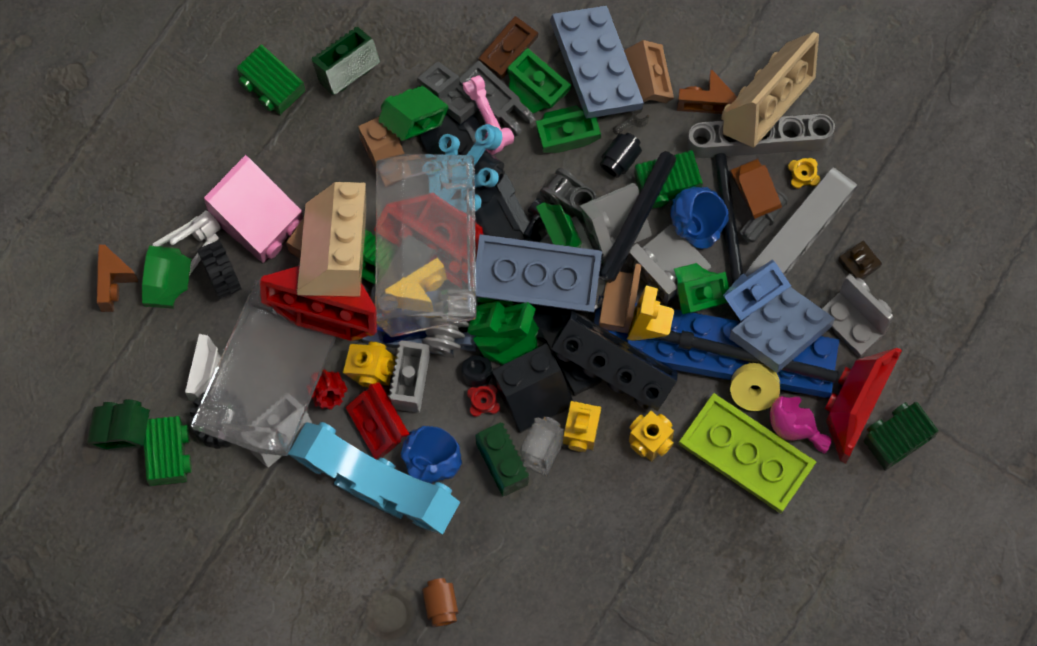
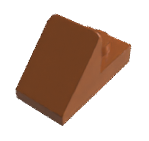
[677,70,737,114]
[730,159,782,219]
[97,245,138,312]

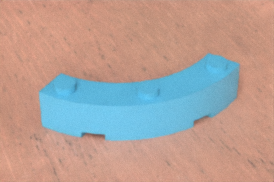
[288,422,460,535]

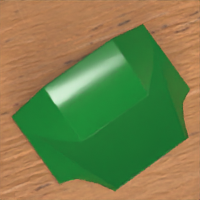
[507,48,571,114]
[536,105,601,153]
[536,202,582,248]
[142,246,191,309]
[674,263,729,314]
[473,319,539,365]

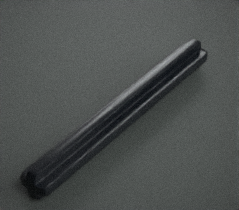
[599,151,676,283]

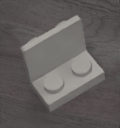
[580,183,652,264]
[627,224,711,306]
[822,274,893,358]

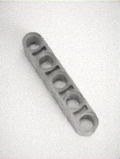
[687,114,835,158]
[745,167,858,277]

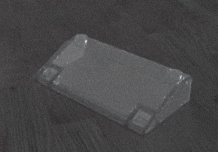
[375,154,476,337]
[191,280,336,456]

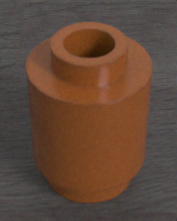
[422,578,459,627]

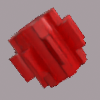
[307,369,348,410]

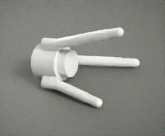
[152,210,221,276]

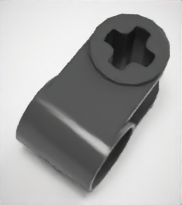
[540,168,597,222]

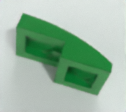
[467,301,535,338]

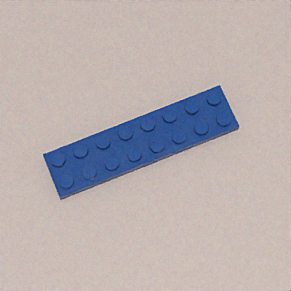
[594,295,839,398]

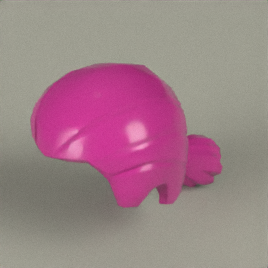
[770,396,832,454]

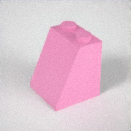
[204,155,303,263]

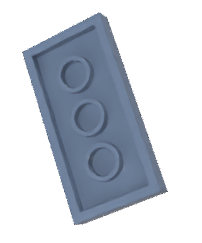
[550,6,644,119]
[471,234,602,313]

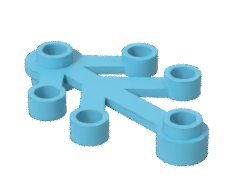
[422,124,503,212]

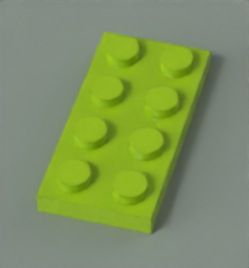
[678,393,816,514]

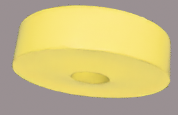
[730,363,780,411]

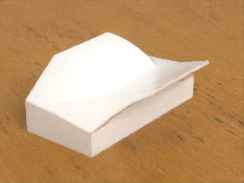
[185,334,223,401]

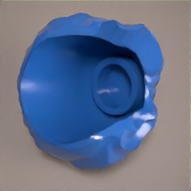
[670,187,729,249]
[401,426,462,484]

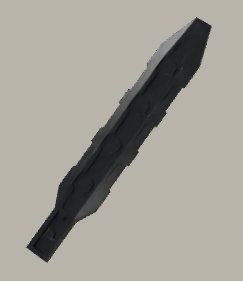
[415,85,602,396]

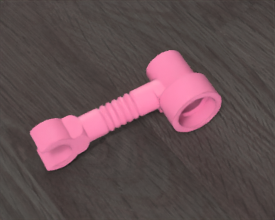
[463,75,514,155]

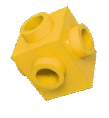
[343,341,396,388]
[629,411,674,462]

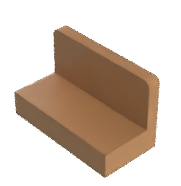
[624,40,674,103]
[598,263,641,334]

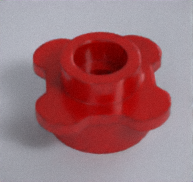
[467,385,500,417]

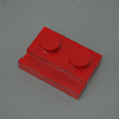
[346,382,409,459]

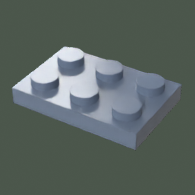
[729,287,835,373]

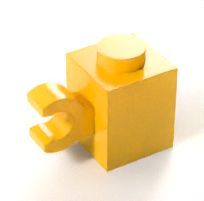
[563,401,601,452]

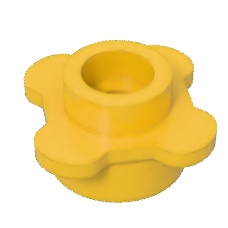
[788,158,821,189]

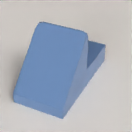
[723,259,791,321]

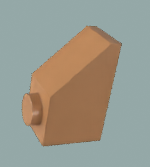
[358,117,413,189]

